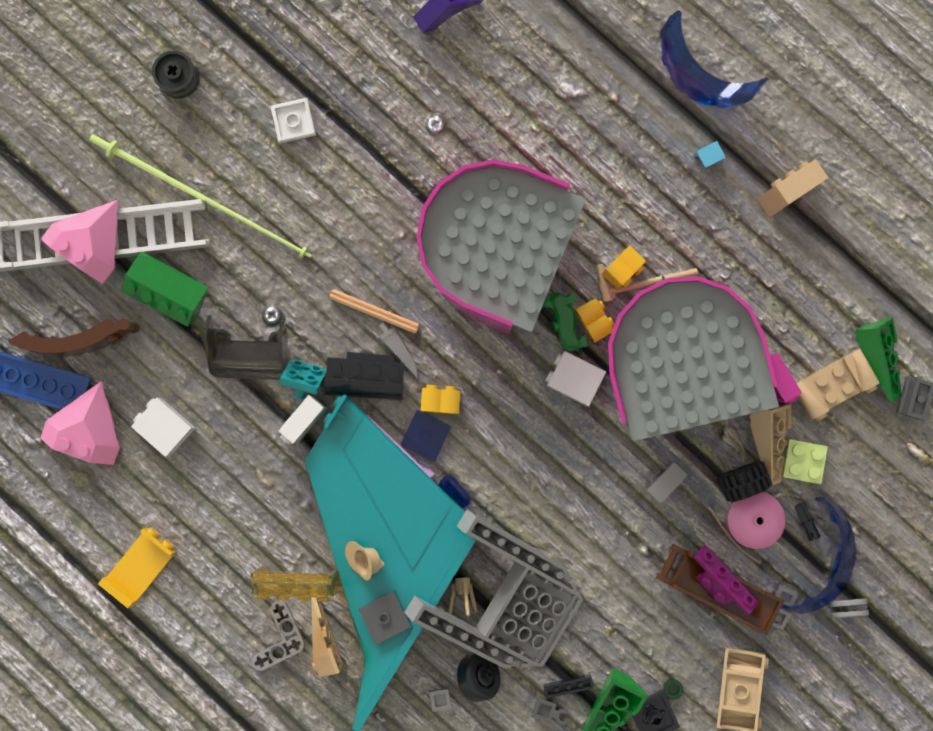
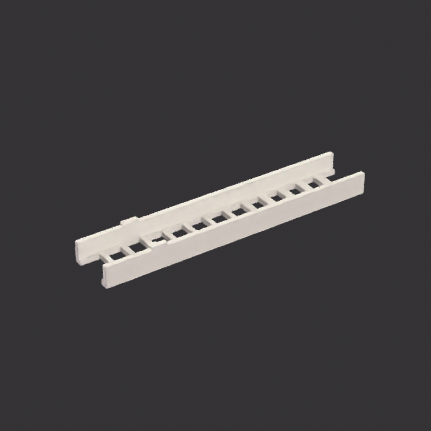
[0,199,210,272]

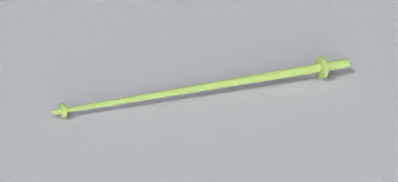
[89,134,312,258]

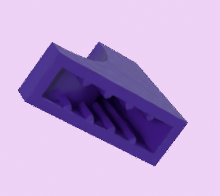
[413,0,483,33]

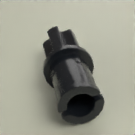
[794,502,821,541]

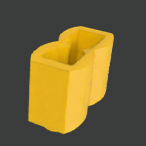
[602,245,646,290]
[575,298,615,343]
[420,385,461,414]

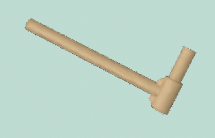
[596,264,698,303]

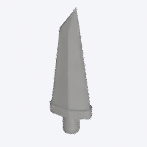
[377,322,418,379]

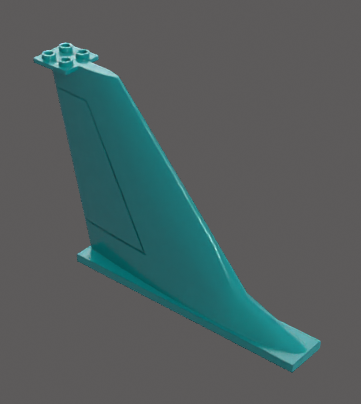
[305,395,476,731]

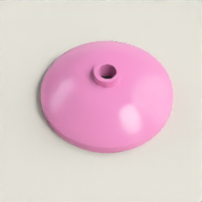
[727,492,785,549]

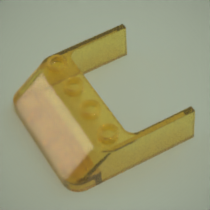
[250,565,339,602]

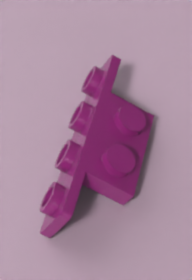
[694,545,758,615]

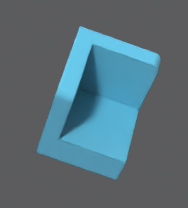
[694,141,726,168]

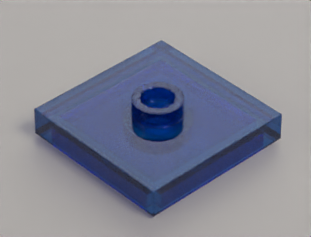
[400,410,451,461]

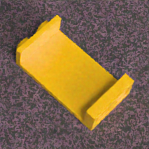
[98,527,177,608]

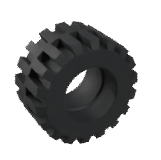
[718,461,773,502]

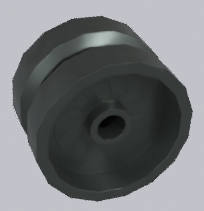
[152,51,199,99]

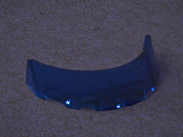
[660,10,769,108]
[782,497,856,614]

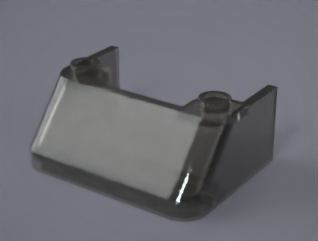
[202,315,288,380]

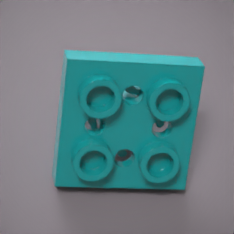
[279,359,326,399]

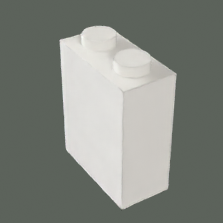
[545,351,606,407]
[278,395,328,444]
[131,397,195,457]

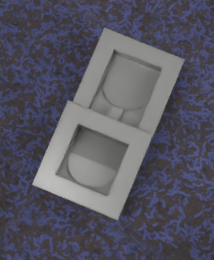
[646,462,688,504]
[772,584,798,630]

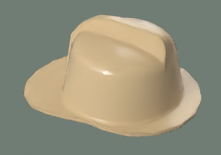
[345,541,384,581]

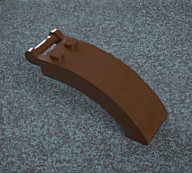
[8,319,140,356]
[656,544,784,636]

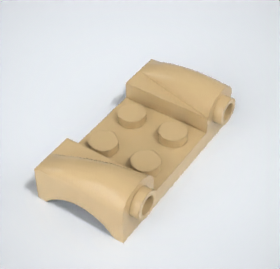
[796,349,880,421]
[716,647,769,731]

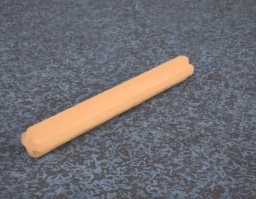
[330,289,419,333]

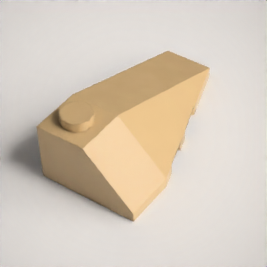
[749,403,791,486]
[311,593,344,677]

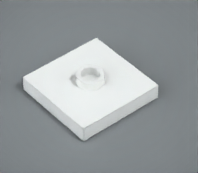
[270,98,316,144]

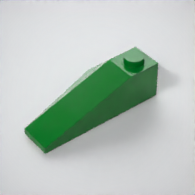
[855,317,901,402]
[582,668,648,731]

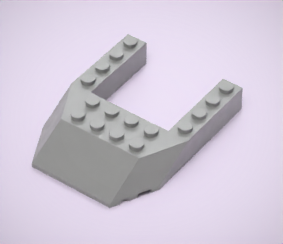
[405,509,583,669]

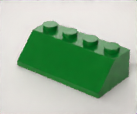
[120,252,209,327]

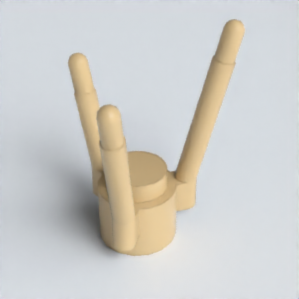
[448,578,478,616]

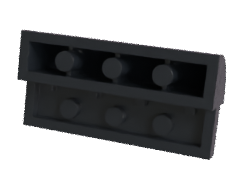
[325,357,405,400]

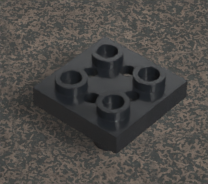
[632,689,680,731]

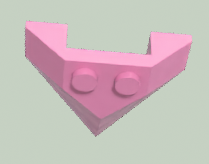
[41,200,119,284]
[41,381,121,465]

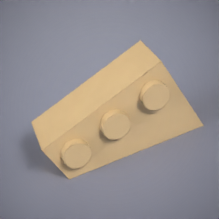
[757,159,829,218]

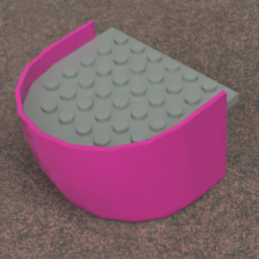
[416,159,586,335]
[608,276,779,441]

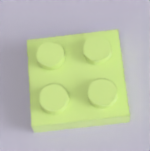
[782,439,828,484]

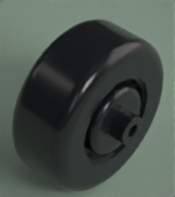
[457,653,501,702]

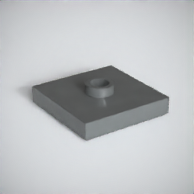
[358,591,412,645]

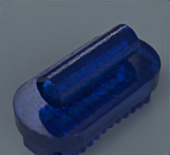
[438,475,471,509]

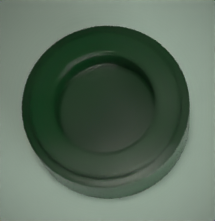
[663,678,683,699]

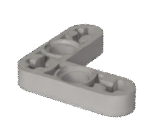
[251,600,305,671]

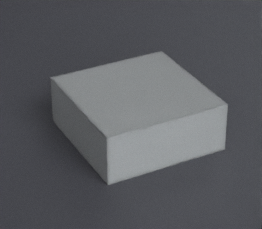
[429,687,452,712]

